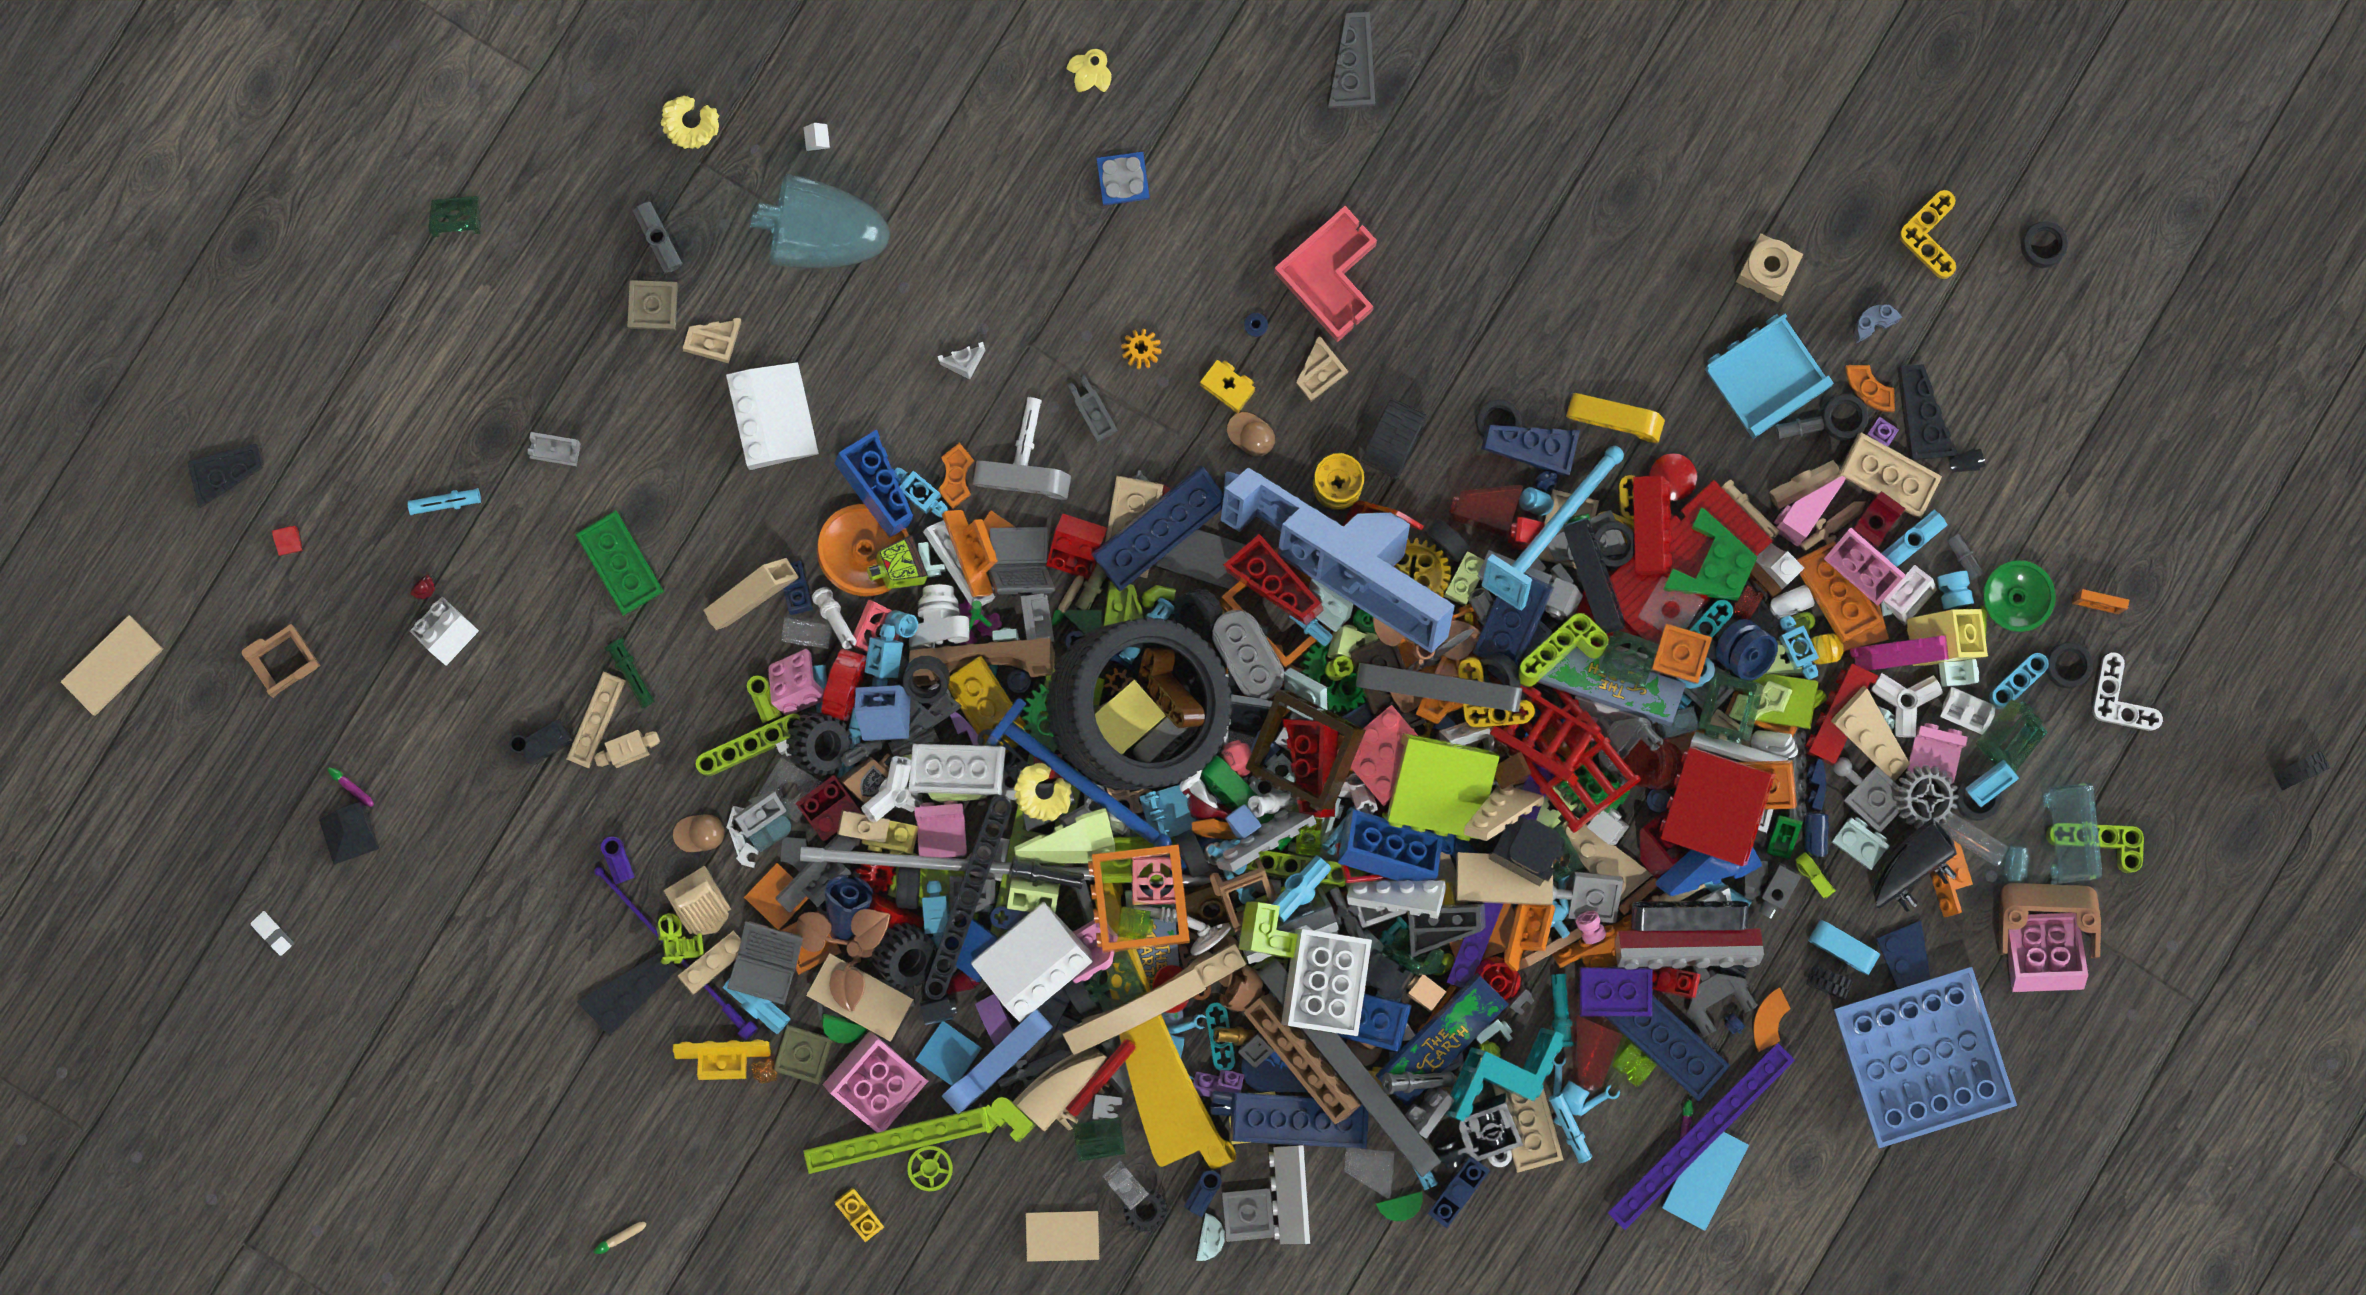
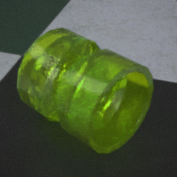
[1611,1042,1657,1088]

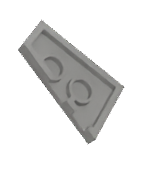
[1548,510,1627,561]

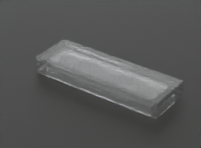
[1939,813,2008,867]

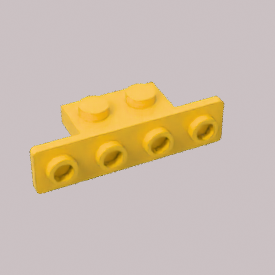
[673,1039,771,1080]

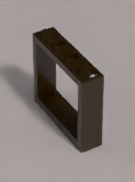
[1246,690,1366,811]

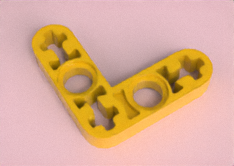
[1899,190,1956,279]
[1458,657,1535,727]

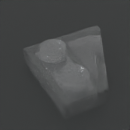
[1344,1148,1394,1198]

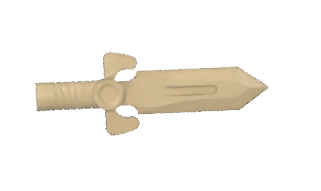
[1800,501,1866,551]

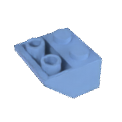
[855,685,911,741]

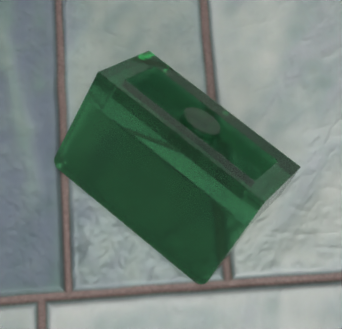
[1073,1117,1126,1162]

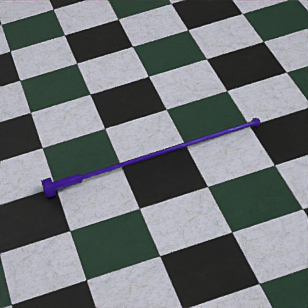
[594,867,758,1041]

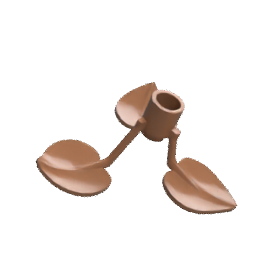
[1373,617,1481,713]
[797,909,890,1012]

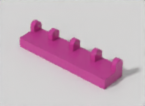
[1850,636,1949,671]

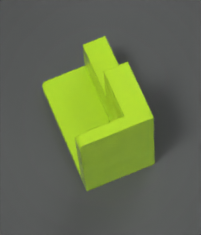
[1239,902,1298,958]

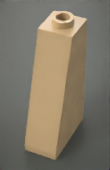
[703,558,799,630]

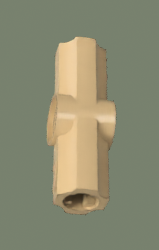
[1769,460,1841,510]

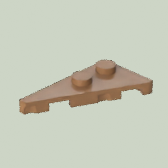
[1518,928,1582,970]

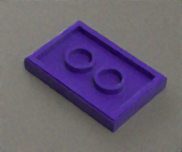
[1579,967,1653,1016]

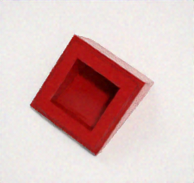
[272,526,303,556]

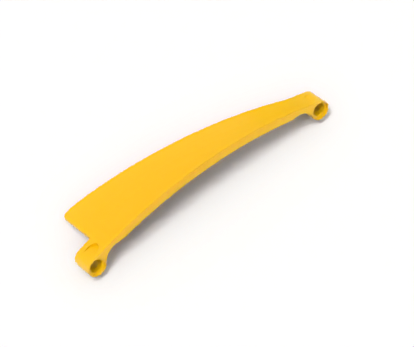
[1093,883,1236,1170]

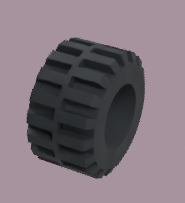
[786,712,852,775]
[872,923,937,989]

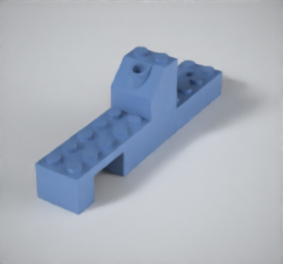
[1221,468,1455,653]

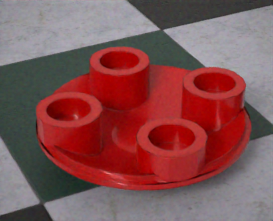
[1650,454,1697,501]

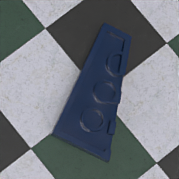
[1481,425,1580,476]
[1876,921,1930,990]

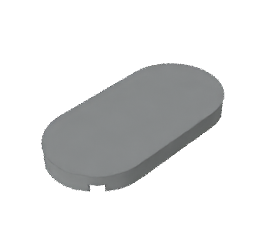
[1212,610,1284,699]

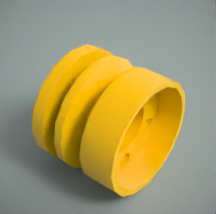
[1313,453,1364,510]

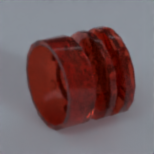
[1623,739,1684,790]

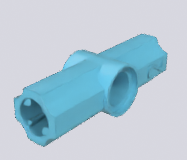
[1881,509,1947,567]
[1272,855,1332,923]
[723,978,791,1034]

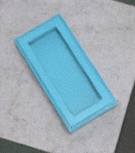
[1965,759,2019,807]

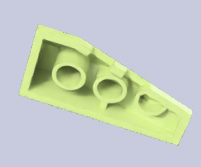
[1014,808,1115,863]

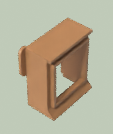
[242,624,320,698]
[1210,857,1277,932]

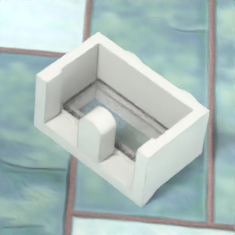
[1940,687,1995,736]

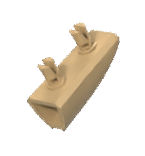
[1012,1047,1110,1131]

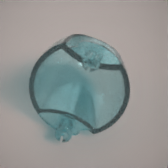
[750,173,890,268]

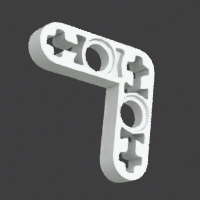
[2092,653,2163,731]

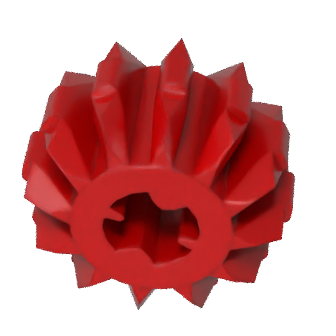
[855,852,897,893]

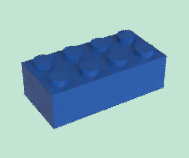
[1338,809,1443,881]

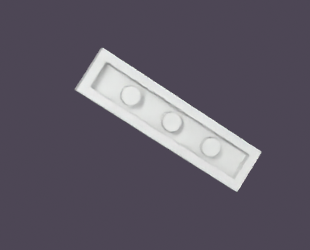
[923,520,995,606]

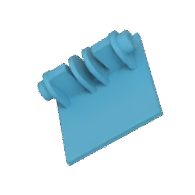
[1140,785,1196,837]

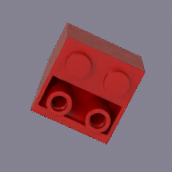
[1046,514,1108,579]

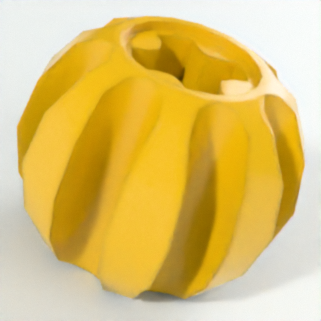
[1810,633,1844,665]

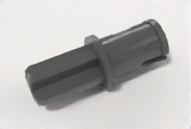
[1776,416,1824,440]
[1947,534,1983,580]
[841,740,882,766]

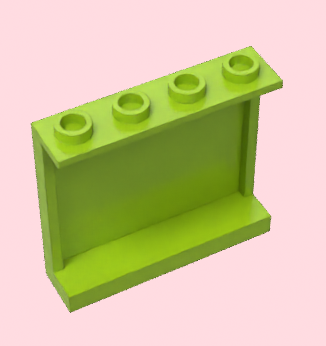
[1382,733,1500,841]

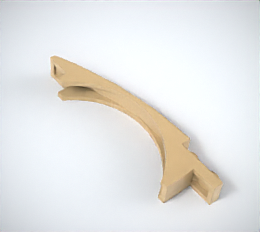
[1062,943,1246,1055]

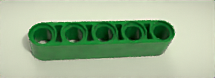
[1200,755,1294,853]

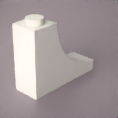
[1756,543,1804,589]

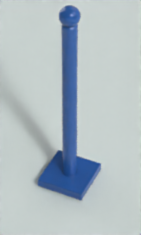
[985,699,1172,847]

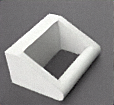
[1883,565,1937,625]
[1439,717,1494,751]

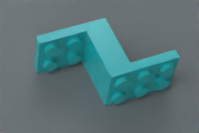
[1444,1028,1564,1122]

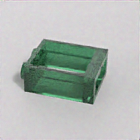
[1698,673,1764,744]
[1976,699,2048,773]

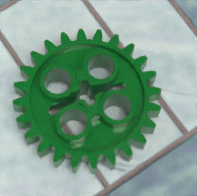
[1299,642,1365,714]
[1022,680,1098,756]
[1558,742,1631,815]

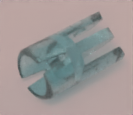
[749,815,791,852]

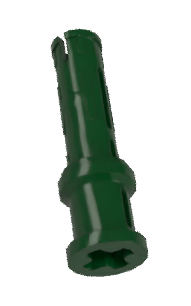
[605,638,655,709]

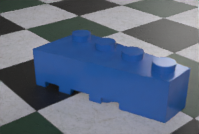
[834,429,913,538]

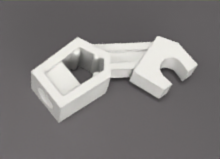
[726,806,759,868]

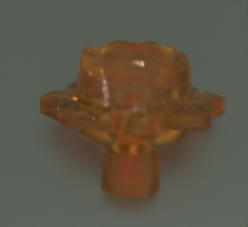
[751,1059,777,1084]

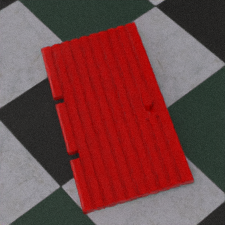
[1609,480,1773,651]

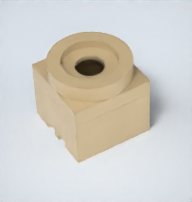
[1736,234,1803,302]

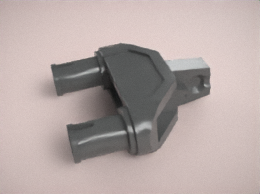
[1596,716,1663,786]
[1686,966,1758,1038]

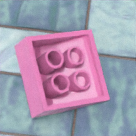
[1774,476,1846,547]
[1824,528,1906,606]
[2008,913,2088,992]
[822,1031,928,1133]

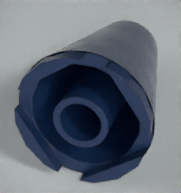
[825,875,873,940]

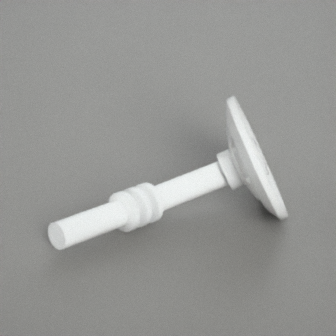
[1133,905,1231,955]

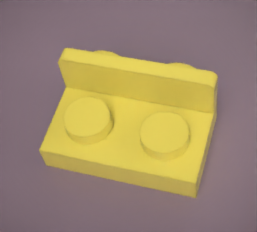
[862,821,919,855]

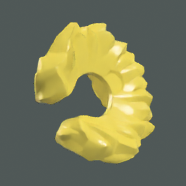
[661,96,719,149]
[1014,763,1072,822]

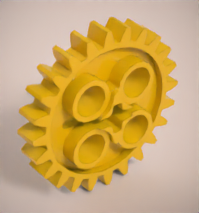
[1394,538,1451,598]

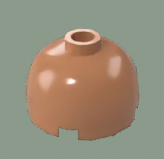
[1220,964,1265,1011]

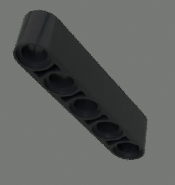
[1564,518,1625,634]
[1631,901,1749,931]

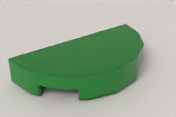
[821,1013,867,1043]
[1376,1191,1423,1222]

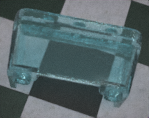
[2041,783,2102,885]

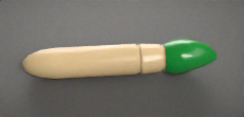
[1051,576,1084,625]
[593,1222,646,1254]

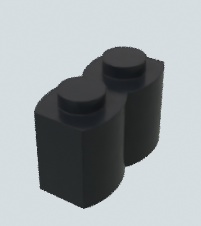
[920,994,958,1025]

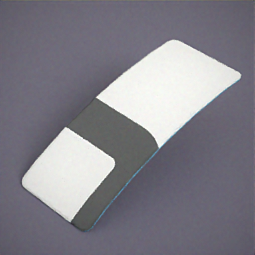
[251,911,294,956]

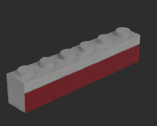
[1615,928,1764,970]

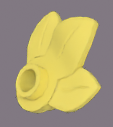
[1067,49,1111,92]

